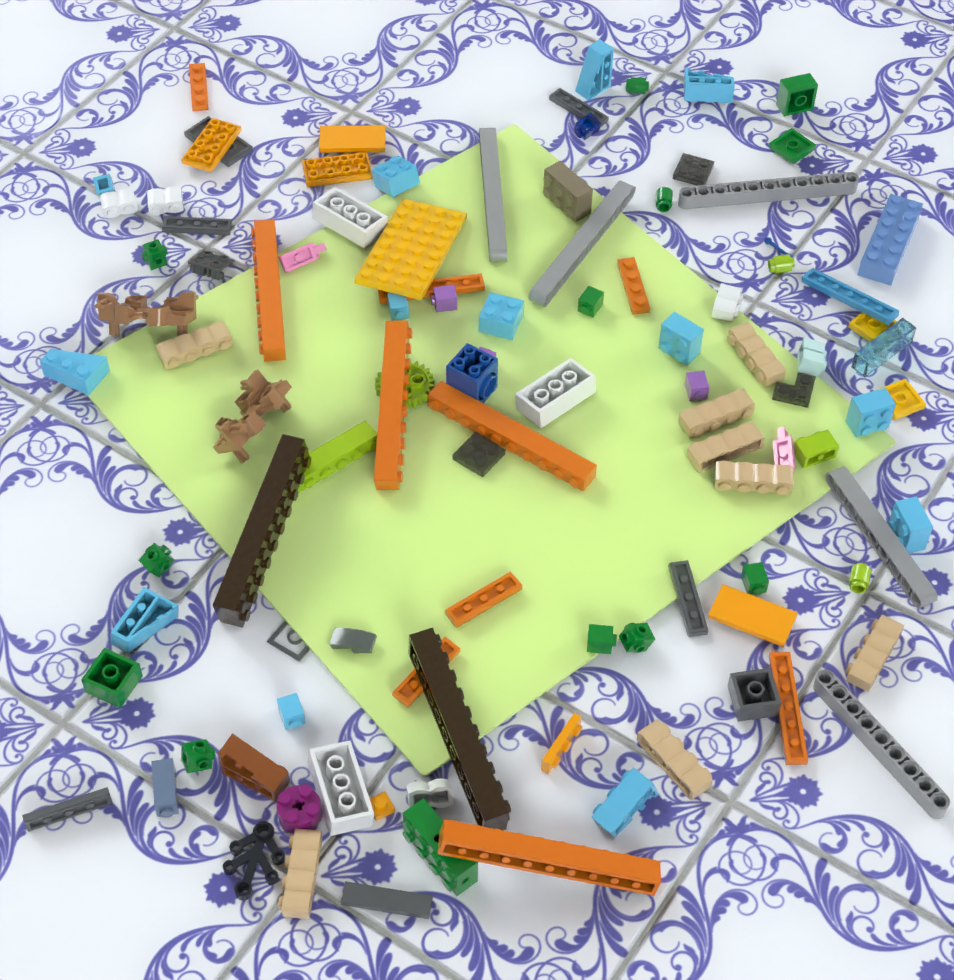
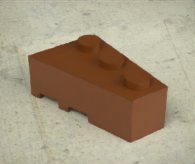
[218,733,290,802]

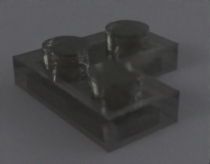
[772,372,816,408]

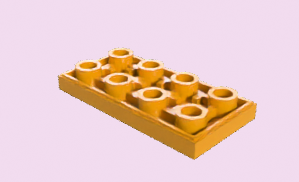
[181,118,242,173]
[319,125,386,153]
[302,152,373,187]
[708,584,798,647]

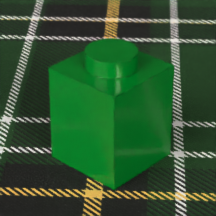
[578,286,604,318]
[741,562,769,595]
[587,624,617,654]

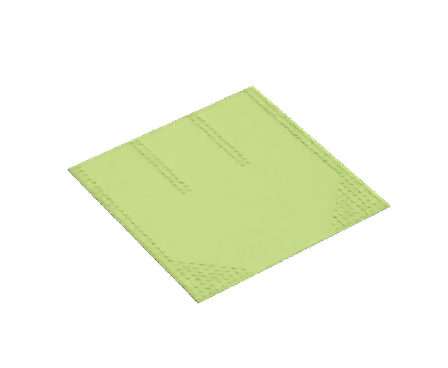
[87,124,895,777]

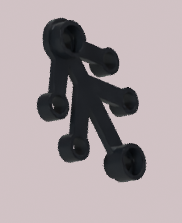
[223,821,285,901]

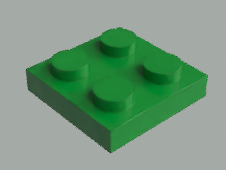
[769,128,816,164]

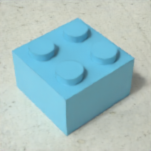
[371,156,420,197]
[478,292,524,340]
[658,312,704,366]
[846,388,896,437]
[887,496,933,553]

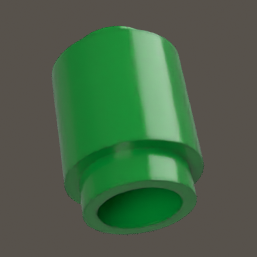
[626,77,649,94]
[656,187,673,212]

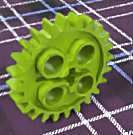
[375,360,435,410]

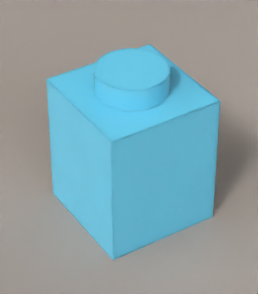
[93,174,116,198]
[387,293,409,321]
[277,693,306,730]

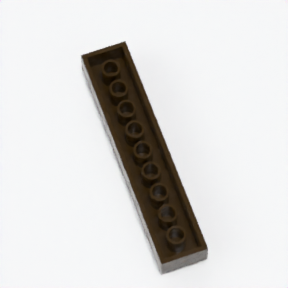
[213,434,311,628]
[408,627,511,830]

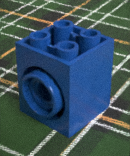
[446,343,498,403]

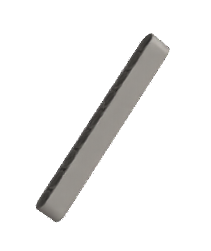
[825,466,938,608]
[813,669,950,819]

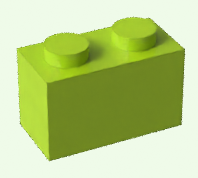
[794,429,839,469]

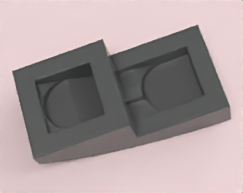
[329,628,377,653]

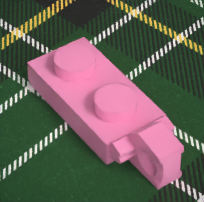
[278,243,327,273]
[773,427,796,471]

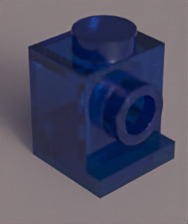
[574,112,601,140]

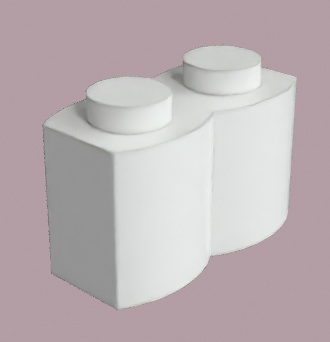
[147,187,184,215]
[99,188,138,218]
[711,283,744,322]
[406,779,453,808]

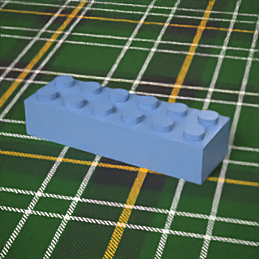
[858,194,923,286]

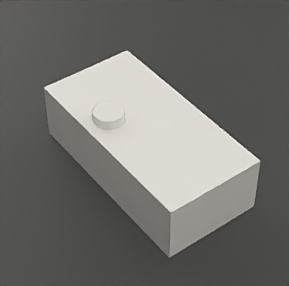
[312,187,388,249]
[515,358,596,428]
[308,740,374,836]

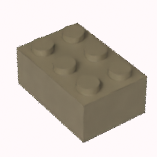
[543,161,593,222]

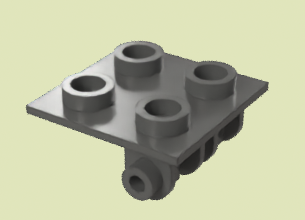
[188,251,235,280]

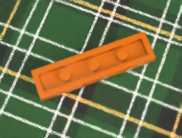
[189,63,209,111]
[617,257,650,315]
[445,571,522,628]
[392,637,461,708]

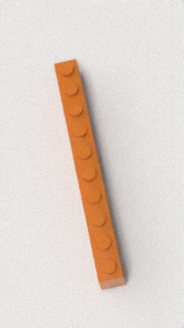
[251,219,286,362]
[374,320,413,490]
[428,381,597,491]
[438,819,661,896]

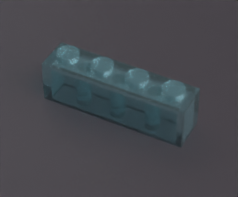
[851,318,916,377]

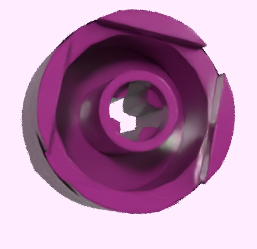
[277,784,322,834]

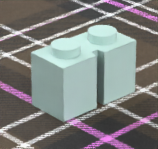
[797,337,827,378]

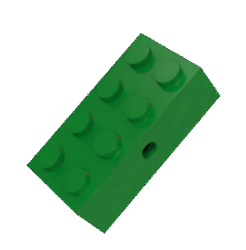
[402,798,478,896]

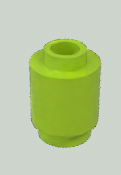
[768,254,795,274]
[849,563,872,594]

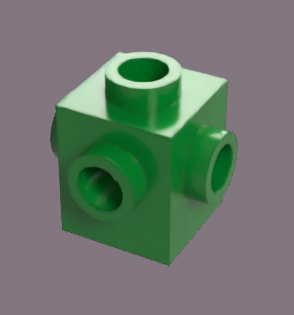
[141,239,168,270]
[138,543,175,577]
[619,623,655,653]
[181,739,215,774]

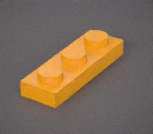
[541,713,582,774]

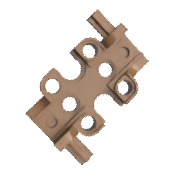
[94,292,199,337]
[213,370,292,463]

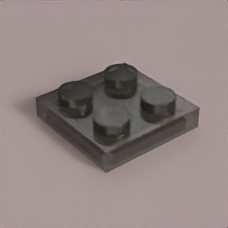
[673,153,715,185]
[452,431,506,478]

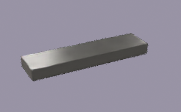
[549,88,609,129]
[162,216,233,235]
[668,560,709,637]
[22,787,113,832]
[341,881,433,919]

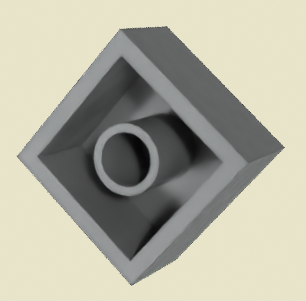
[728,668,781,722]

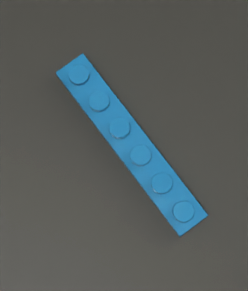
[802,268,899,325]

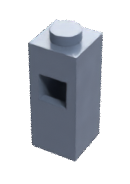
[151,758,179,817]

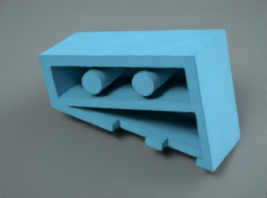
[575,40,614,101]
[683,67,735,103]
[40,349,110,396]
[110,587,179,653]
[592,767,659,838]

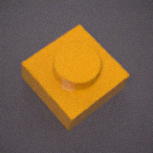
[369,791,395,821]

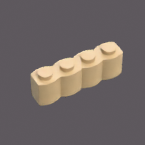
[156,322,233,369]
[727,322,786,387]
[678,389,755,438]
[686,422,765,472]
[714,461,793,495]
[845,615,905,692]
[637,719,713,801]
[278,828,323,919]

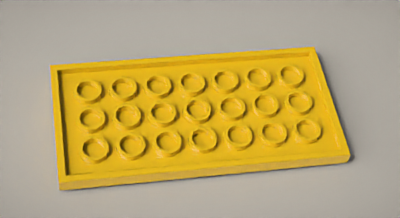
[355,198,467,300]

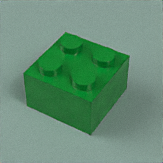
[776,73,818,116]
[81,648,143,708]

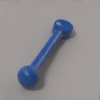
[764,237,793,257]

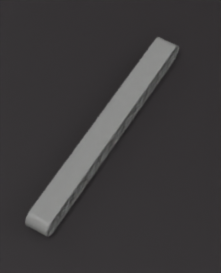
[479,128,507,262]
[678,172,859,209]
[528,180,636,307]

